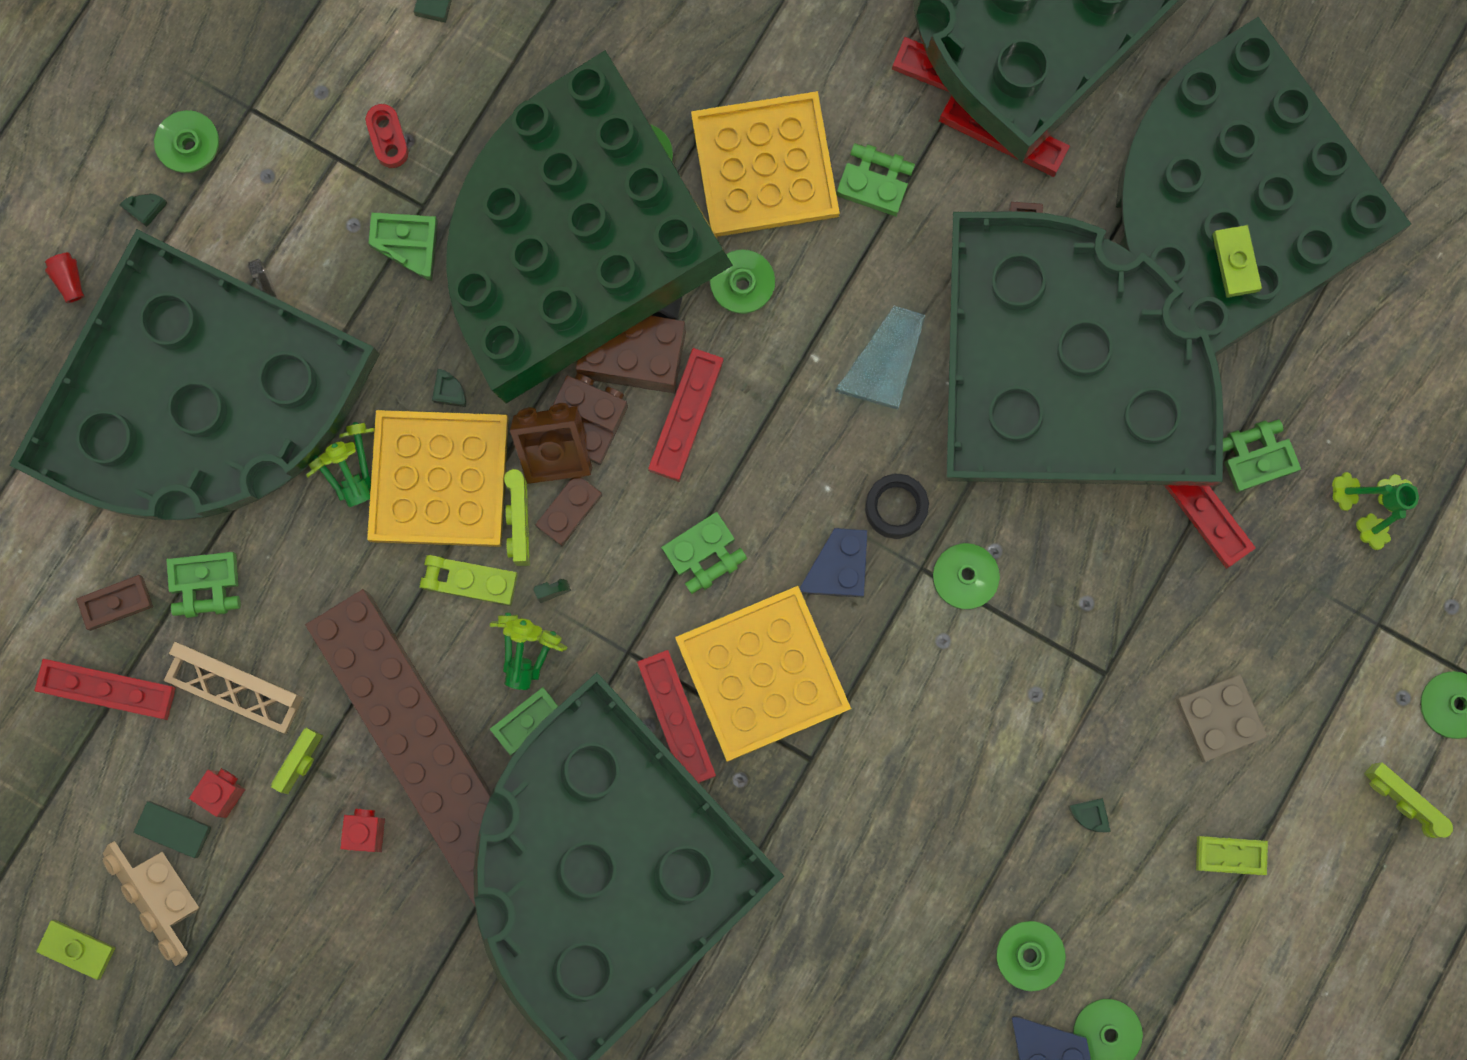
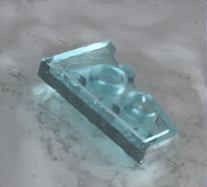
[835,306,925,410]

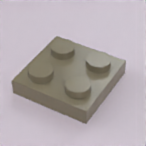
[1176,674,1267,762]

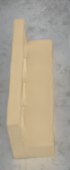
[164,642,304,734]

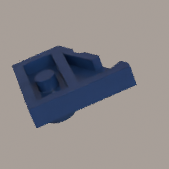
[800,528,868,598]
[1012,1016,1091,1060]

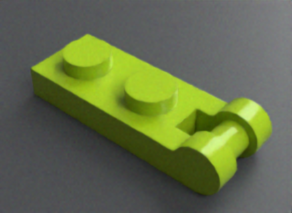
[504,469,530,566]
[419,555,518,606]
[1364,762,1453,838]

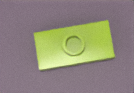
[1212,225,1262,297]
[271,728,323,794]
[1196,836,1268,875]
[36,920,116,980]

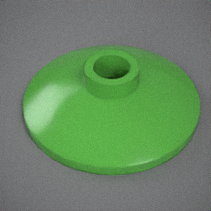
[154,110,219,173]
[710,250,775,314]
[933,543,1000,609]
[1420,671,1467,739]
[996,921,1066,991]
[1073,999,1143,1060]

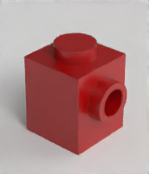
[188,768,246,818]
[340,809,385,852]

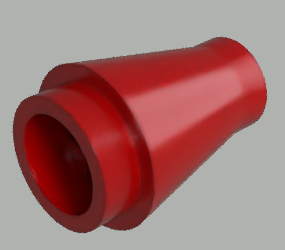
[45,252,85,303]

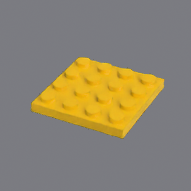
[691,91,840,237]
[367,410,509,547]
[675,586,851,762]

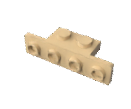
[103,841,199,966]

